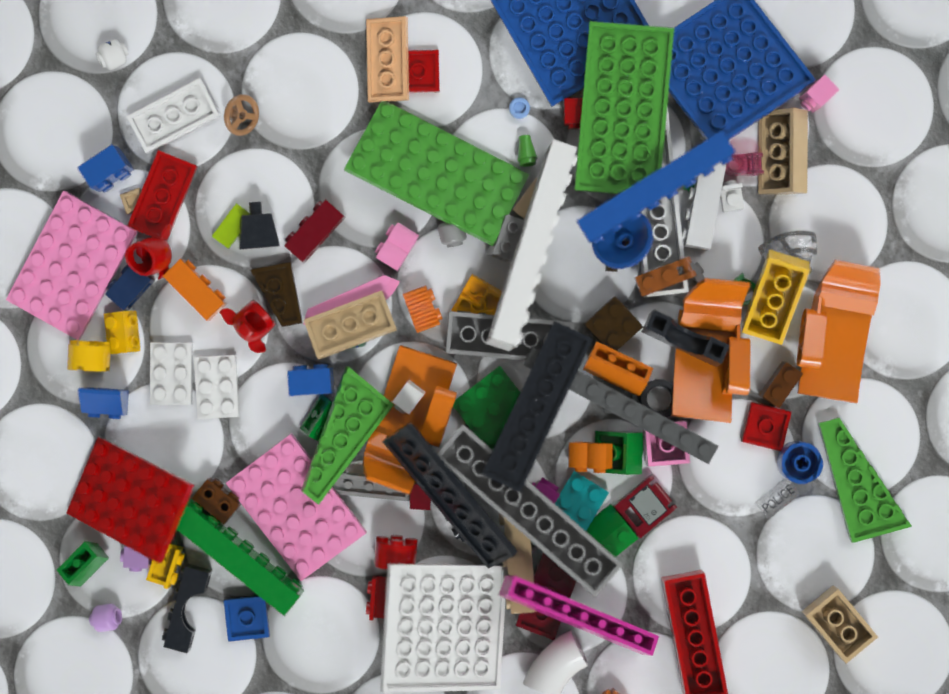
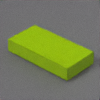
[212,203,250,249]

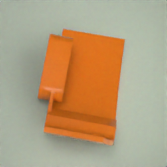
[672,278,750,423]

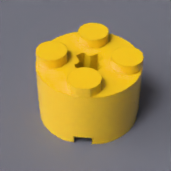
[67,340,111,371]

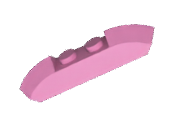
[303,275,400,325]

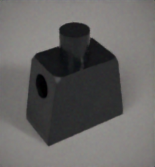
[239,202,280,250]

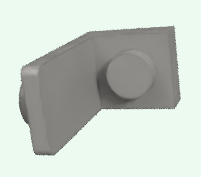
[486,215,525,262]

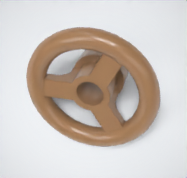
[224,94,259,136]

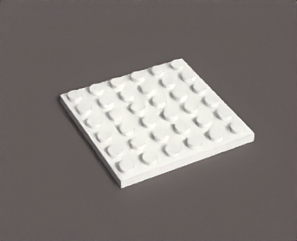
[380,564,507,693]

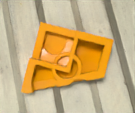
[451,274,502,315]

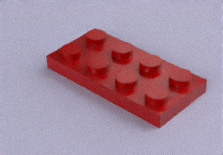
[127,150,198,241]

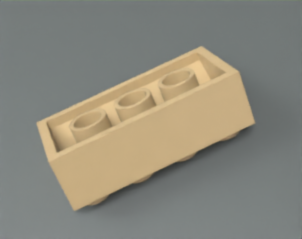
[758,108,808,194]

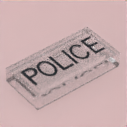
[754,478,800,519]

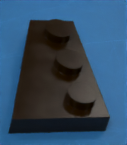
[250,262,303,327]

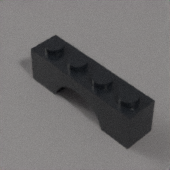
[641,310,730,367]
[162,564,212,653]

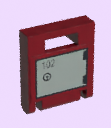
[613,475,677,539]

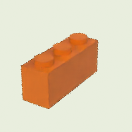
[163,259,227,321]
[583,341,653,396]

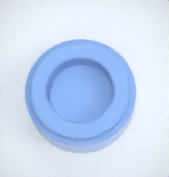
[509,98,530,119]

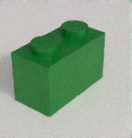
[57,541,109,587]

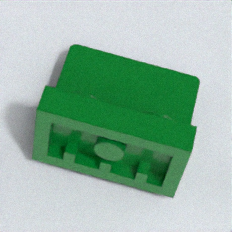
[300,394,333,442]

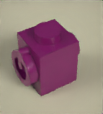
[531,477,560,504]

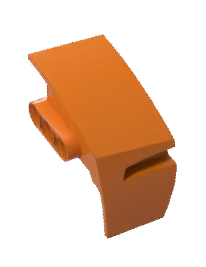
[796,260,881,404]
[363,345,458,494]

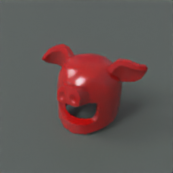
[125,224,172,280]
[219,300,276,353]

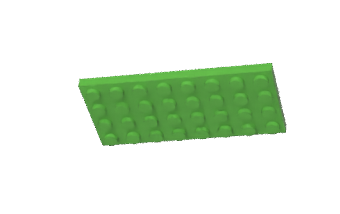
[575,21,674,194]
[344,101,530,246]

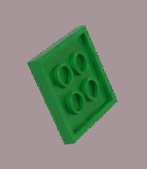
[453,366,520,450]

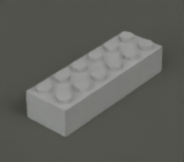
[446,311,574,360]

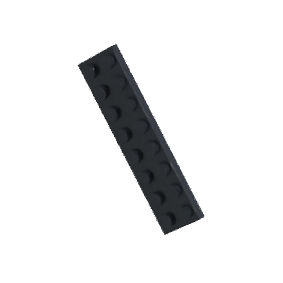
[481,321,593,493]
[382,422,518,569]

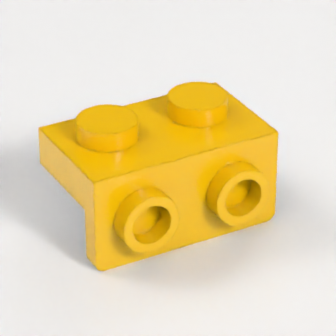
[104,310,141,354]
[146,543,185,589]

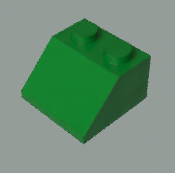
[595,431,643,475]
[586,504,639,557]

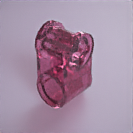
[725,152,764,176]

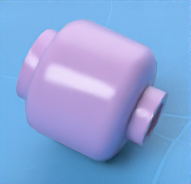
[89,604,122,632]

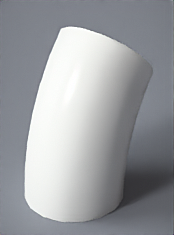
[523,630,588,694]

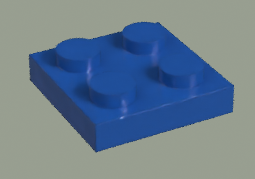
[224,596,270,642]

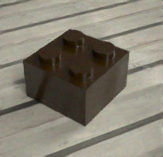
[583,296,643,351]

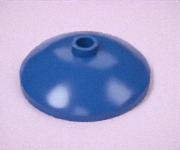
[592,213,653,269]

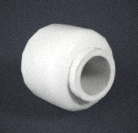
[95,40,129,70]

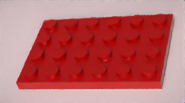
[66,437,194,563]

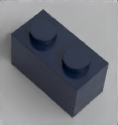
[105,265,155,311]

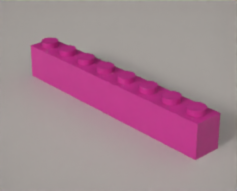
[498,575,659,656]

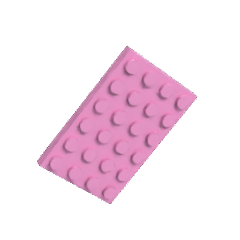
[6,191,138,340]
[226,433,367,581]

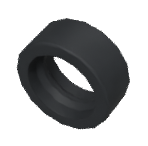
[639,379,673,417]

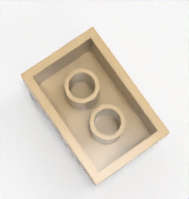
[801,586,878,664]

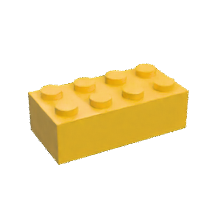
[742,249,810,345]

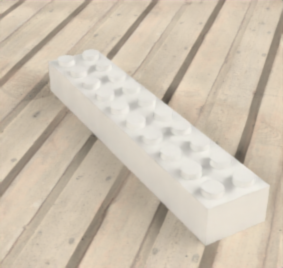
[640,106,689,298]
[486,139,578,352]

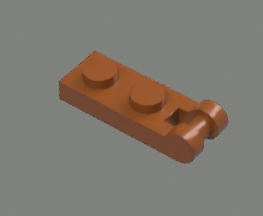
[634,256,697,297]

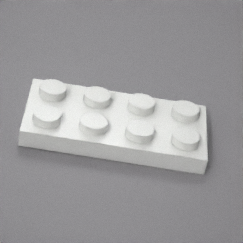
[126,78,220,154]

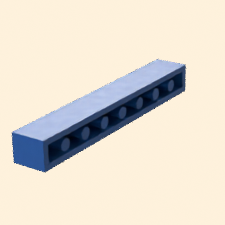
[576,130,736,244]

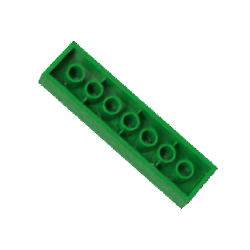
[177,498,304,616]

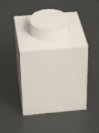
[393,380,425,414]

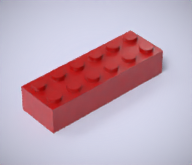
[661,569,728,694]

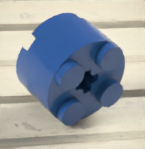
[777,441,823,484]

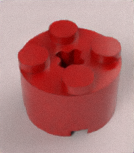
[374,535,418,570]

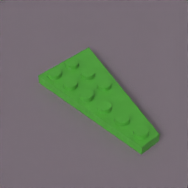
[301,366,394,505]
[818,417,912,543]

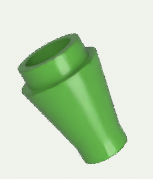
[517,135,538,167]

